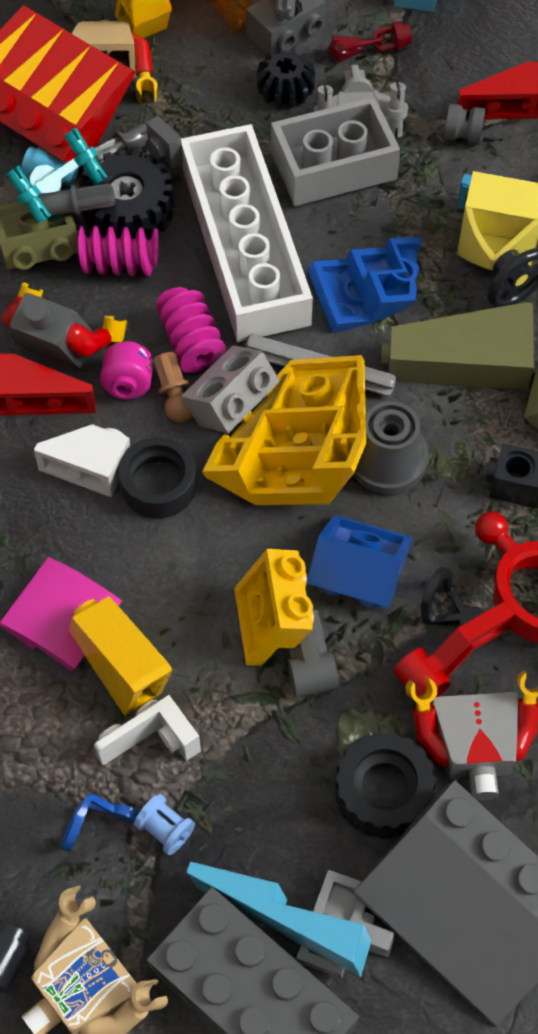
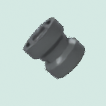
[444,103,485,145]

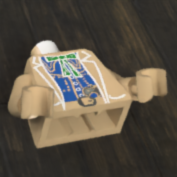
[21,885,168,1034]

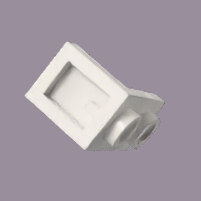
[94,695,201,765]

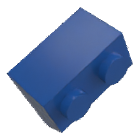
[307,514,413,608]

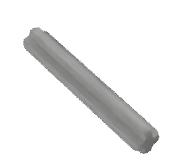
[245,334,396,397]

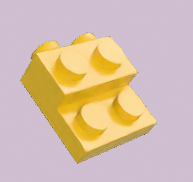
[234,549,314,666]

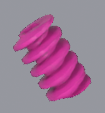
[78,226,158,277]
[156,287,226,374]

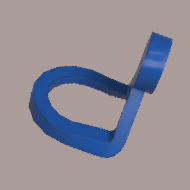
[60,794,140,852]

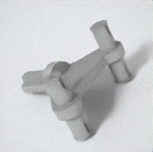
[314,65,408,138]

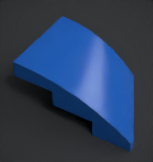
[307,236,422,333]

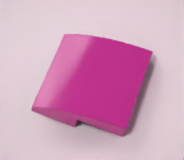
[0,557,122,671]

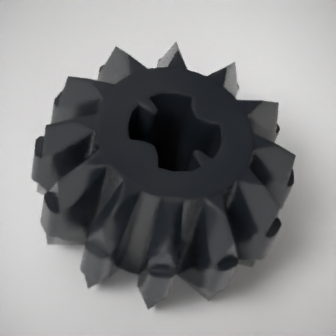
[256,48,315,109]

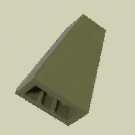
[381,302,534,390]

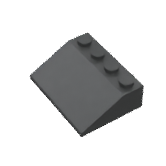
[352,780,538,1027]

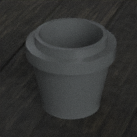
[352,401,429,494]

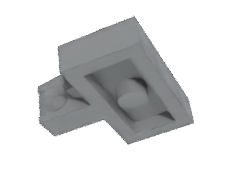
[296,870,394,979]

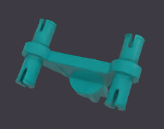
[5,127,108,224]

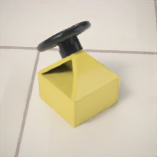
[457,171,538,307]

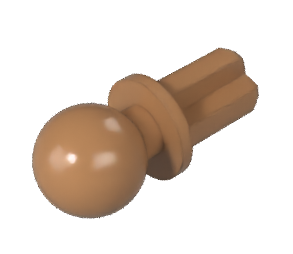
[153,352,193,424]

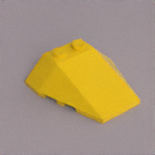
[202,355,366,505]

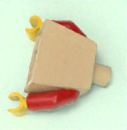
[72,20,157,103]

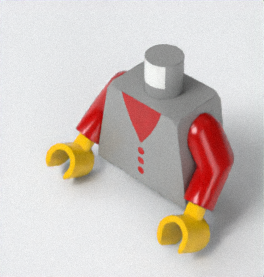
[406,670,538,800]

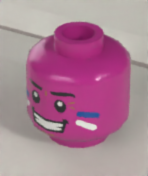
[100,341,154,400]

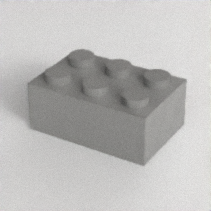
[271,96,400,206]

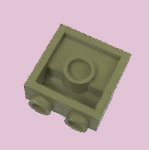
[0,202,78,270]

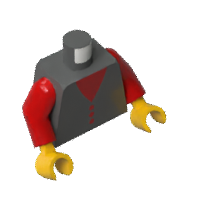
[1,282,127,371]

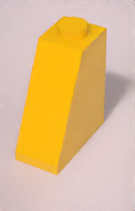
[69,596,173,716]

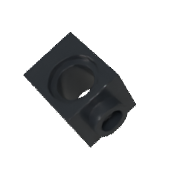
[485,443,538,509]

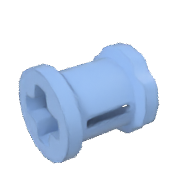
[134,794,195,855]

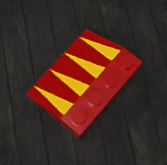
[0,5,136,169]

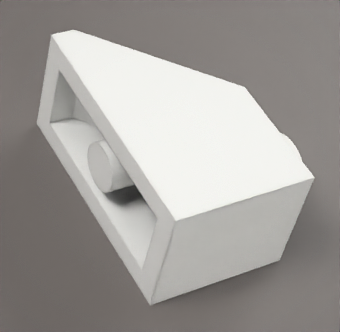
[34,425,130,497]

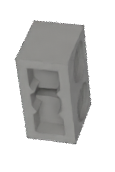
[181,346,280,434]

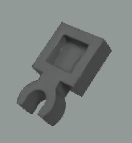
[146,116,183,180]

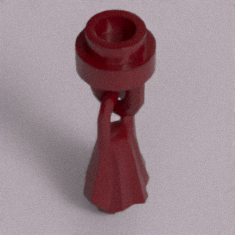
[328,21,412,63]

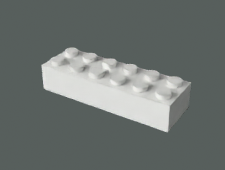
[181,124,313,342]

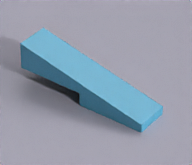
[186,862,372,977]

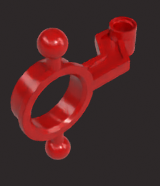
[393,511,538,703]

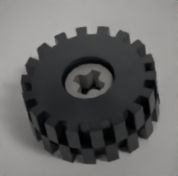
[79,150,174,239]

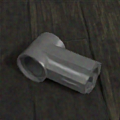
[288,610,339,698]

